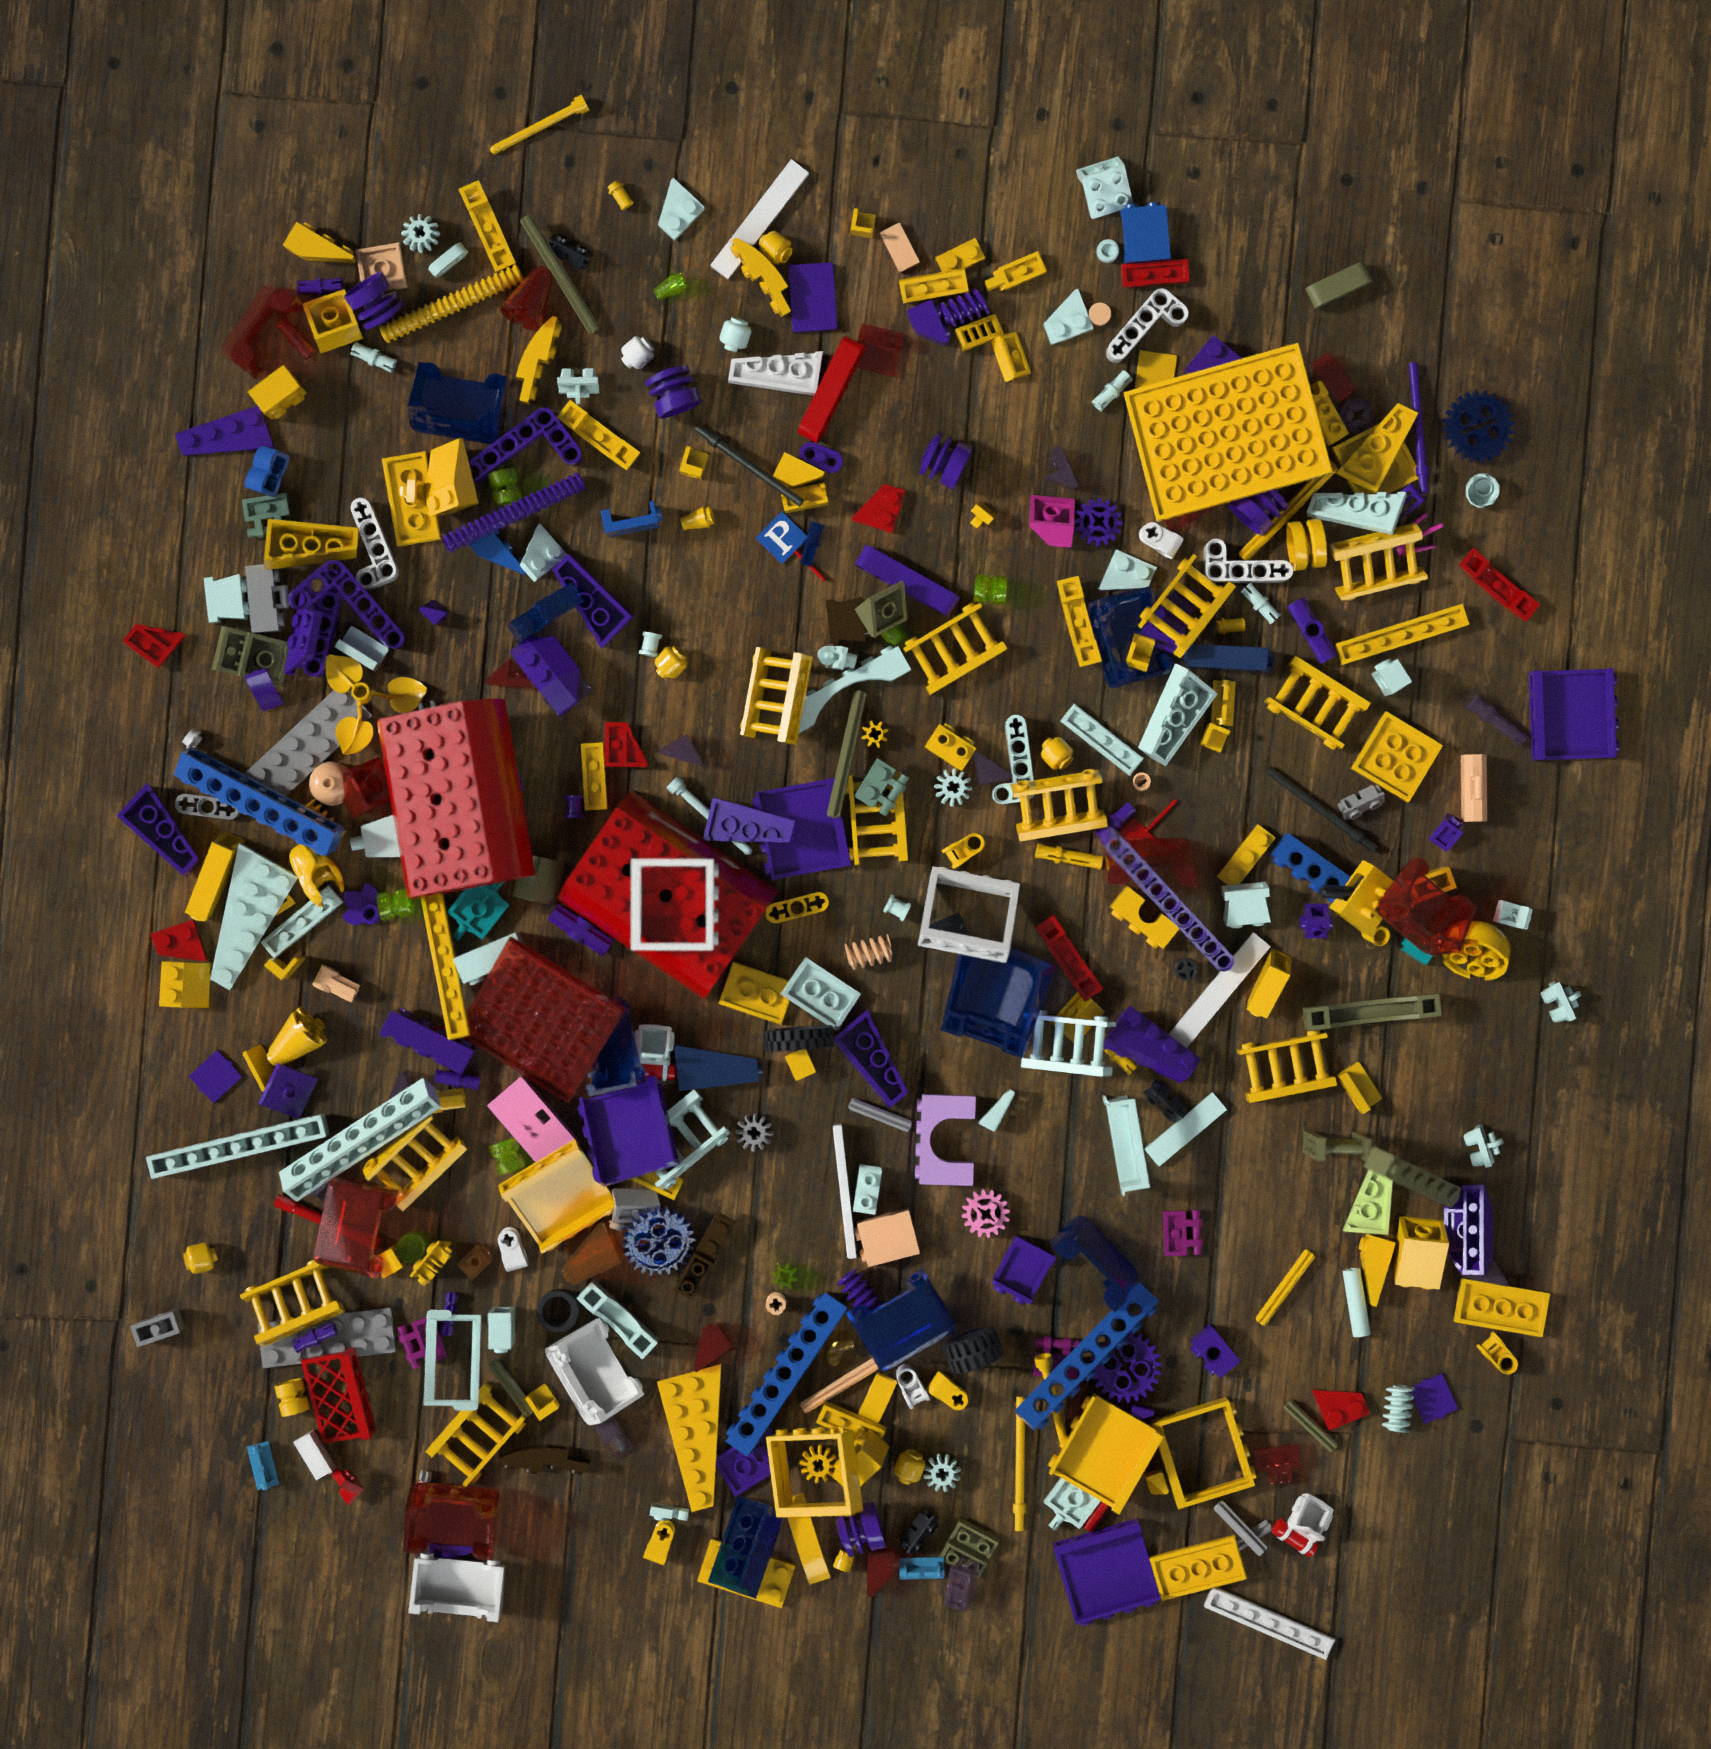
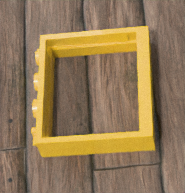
[1151,1397,1256,1509]
[766,1426,863,1517]

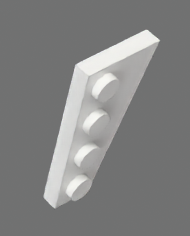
[728,351,823,396]

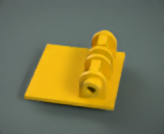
[410,1241,453,1286]

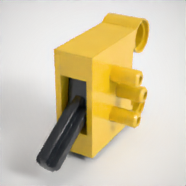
[1319,860,1415,946]

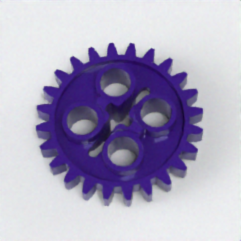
[1090,1330,1162,1403]

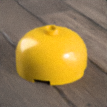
[1441,920,1511,980]

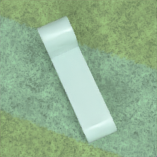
[992,715,1034,804]

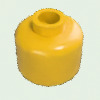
[759,231,792,265]
[655,646,688,679]
[1041,737,1074,770]
[183,1242,218,1274]
[893,1449,926,1485]

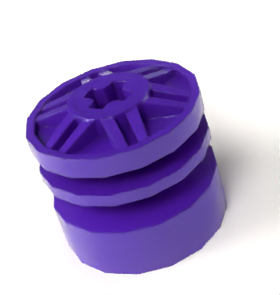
[344,271,404,330]
[645,365,702,419]
[919,431,973,490]
[1228,489,1289,536]
[837,1501,886,1558]

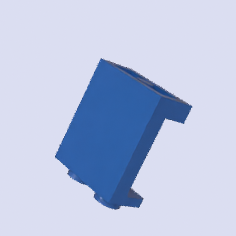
[1120,202,1171,264]
[601,500,663,538]

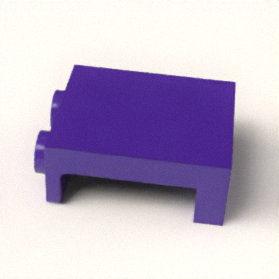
[991,1234,1056,1305]

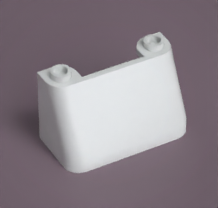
[545,1318,644,1425]
[408,1553,505,1622]

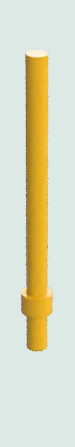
[1013,1396,1026,1531]

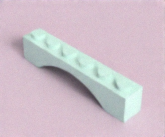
[782,645,911,733]

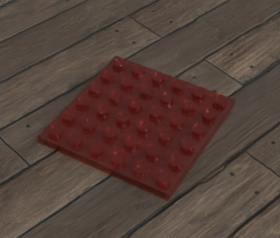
[463,936,626,1104]

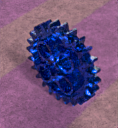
[1442,390,1515,463]
[622,1206,695,1276]

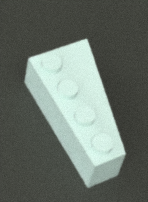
[1138,663,1218,766]

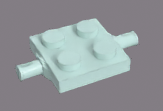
[1043,1478,1100,1531]

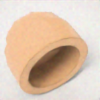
[1133,773,1151,791]

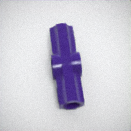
[1287,597,1337,664]
[548,904,614,957]

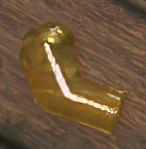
[827,1338,855,1366]

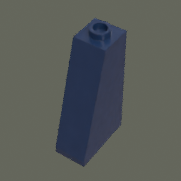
[1184,644,1275,674]
[674,1045,763,1091]

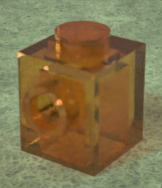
[457,1243,493,1280]

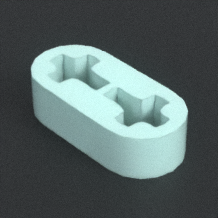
[428,242,468,278]

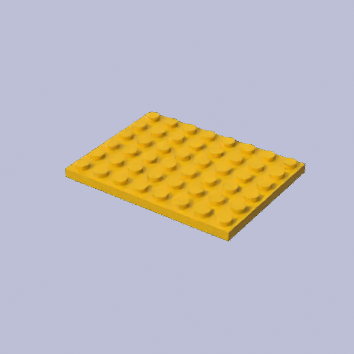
[1123,343,1332,522]

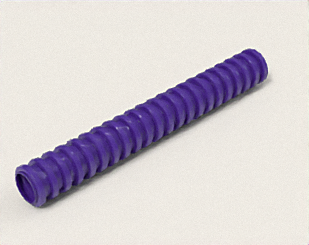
[442,473,585,553]

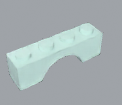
[577,1279,659,1359]

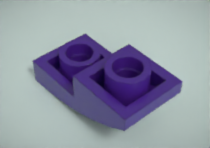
[245,668,284,711]

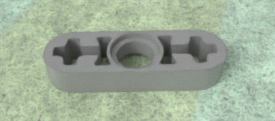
[175,794,240,820]

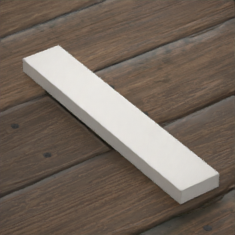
[710,159,809,280]
[1169,932,1271,1048]
[833,1123,856,1259]
[1204,1587,1335,1660]

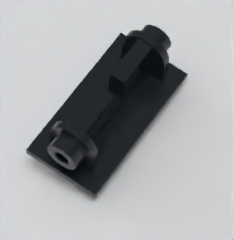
[548,234,594,270]
[918,912,968,950]
[1143,1079,1188,1123]
[899,1508,940,1554]

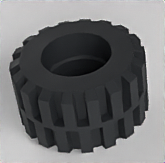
[943,1327,1004,1374]

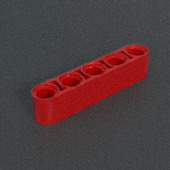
[797,336,866,443]

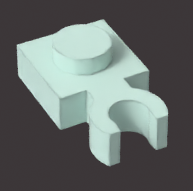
[650,1502,689,1521]

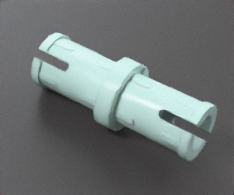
[350,342,397,373]
[1092,370,1133,412]
[1240,582,1281,624]

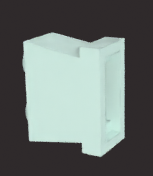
[204,574,250,624]
[1221,882,1271,928]
[853,1164,882,1215]
[488,1307,515,1353]

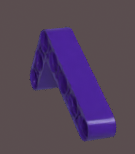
[469,408,583,484]
[288,560,404,649]

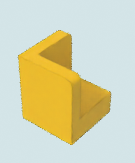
[850,208,876,238]
[679,446,708,480]
[1125,633,1155,672]
[1199,723,1231,753]
[785,1049,816,1081]
[525,1384,560,1421]

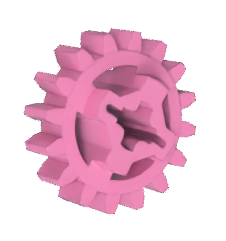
[961,1189,1010,1238]

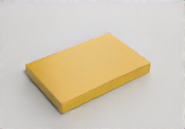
[719,962,790,1025]

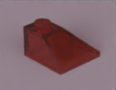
[343,757,391,819]

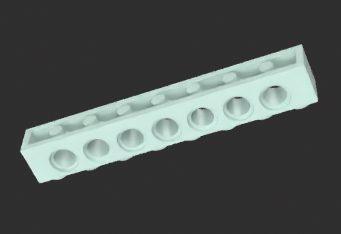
[279,1078,441,1202]
[146,1113,330,1179]

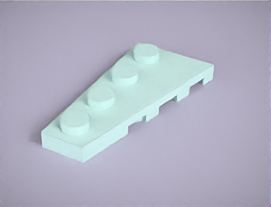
[1307,492,1407,535]

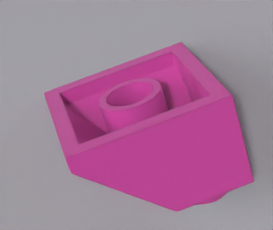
[1029,495,1075,547]

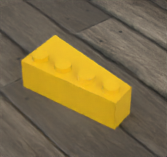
[264,519,359,570]

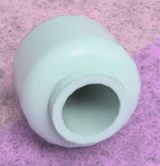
[719,317,751,352]

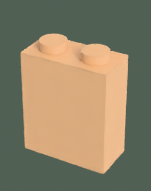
[854,1208,920,1267]

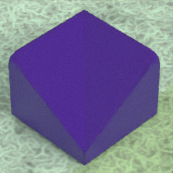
[420,600,449,626]
[1129,1403,1154,1424]

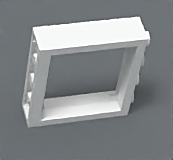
[631,859,719,950]
[918,867,1020,963]

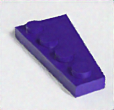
[175,406,275,456]
[702,797,798,843]

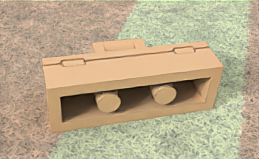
[1461,754,1487,822]

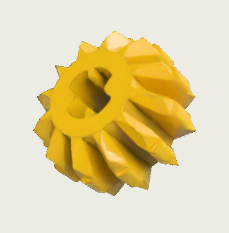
[800,1444,836,1483]

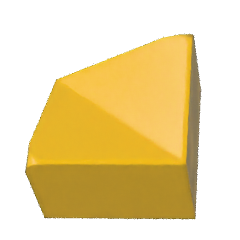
[1144,1468,1169,1494]

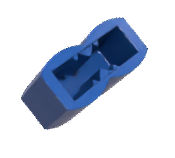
[245,446,289,497]

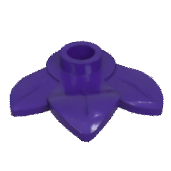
[342,883,382,925]

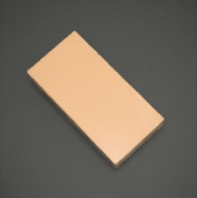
[880,222,920,273]

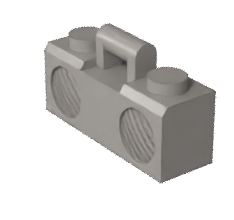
[245,564,290,634]

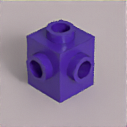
[1300,904,1333,938]

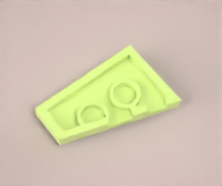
[1343,1169,1393,1235]

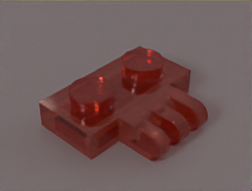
[1253,1443,1301,1486]

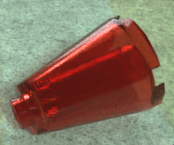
[500,266,553,331]

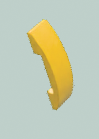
[459,180,516,272]
[557,400,640,471]
[1057,576,1102,667]
[787,1493,831,1584]

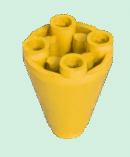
[266,1007,327,1066]

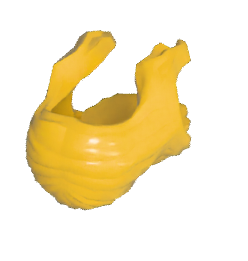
[289,844,344,907]

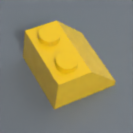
[302,289,363,353]
[159,961,212,1008]

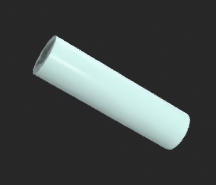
[1342,1268,1371,1337]

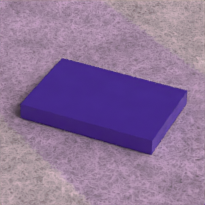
[788,262,837,333]
[716,1426,792,1497]

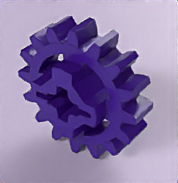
[1074,498,1123,547]

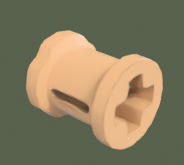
[766,1292,786,1315]

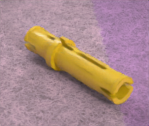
[1035,844,1103,870]

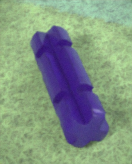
[440,1292,459,1336]

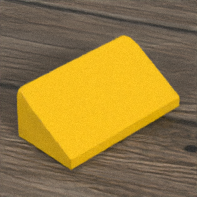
[991,332,1031,382]
[243,1045,274,1092]

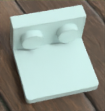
[1076,157,1133,219]

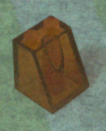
[562,1217,624,1286]

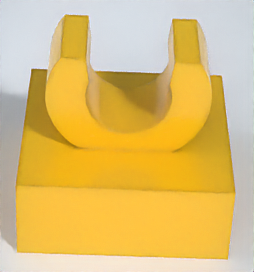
[398,480,426,505]
[971,501,997,528]

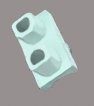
[557,368,599,404]
[817,646,857,670]
[1541,981,1581,1022]
[1464,1124,1504,1168]

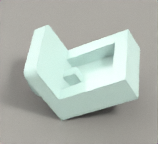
[1493,900,1532,930]

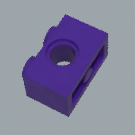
[1189,1324,1240,1378]

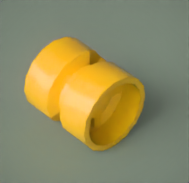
[274,1378,310,1417]

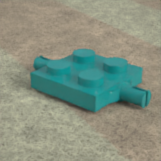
[447,882,510,941]

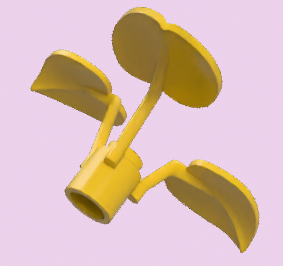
[325,655,427,755]

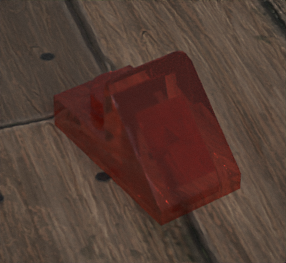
[485,659,532,689]

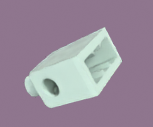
[350,815,400,857]

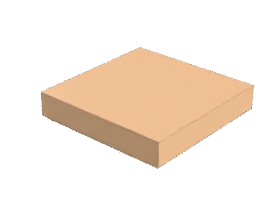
[355,242,408,292]

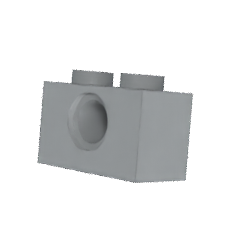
[130,1308,185,1347]

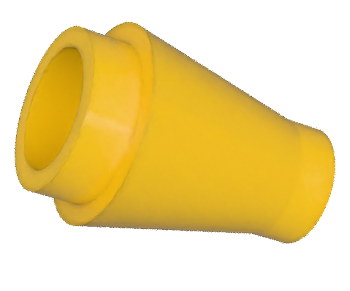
[681,506,715,530]

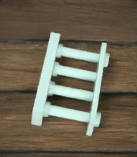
[1021,1010,1116,1076]
[655,1090,731,1190]

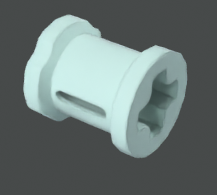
[639,632,662,657]
[883,894,911,921]

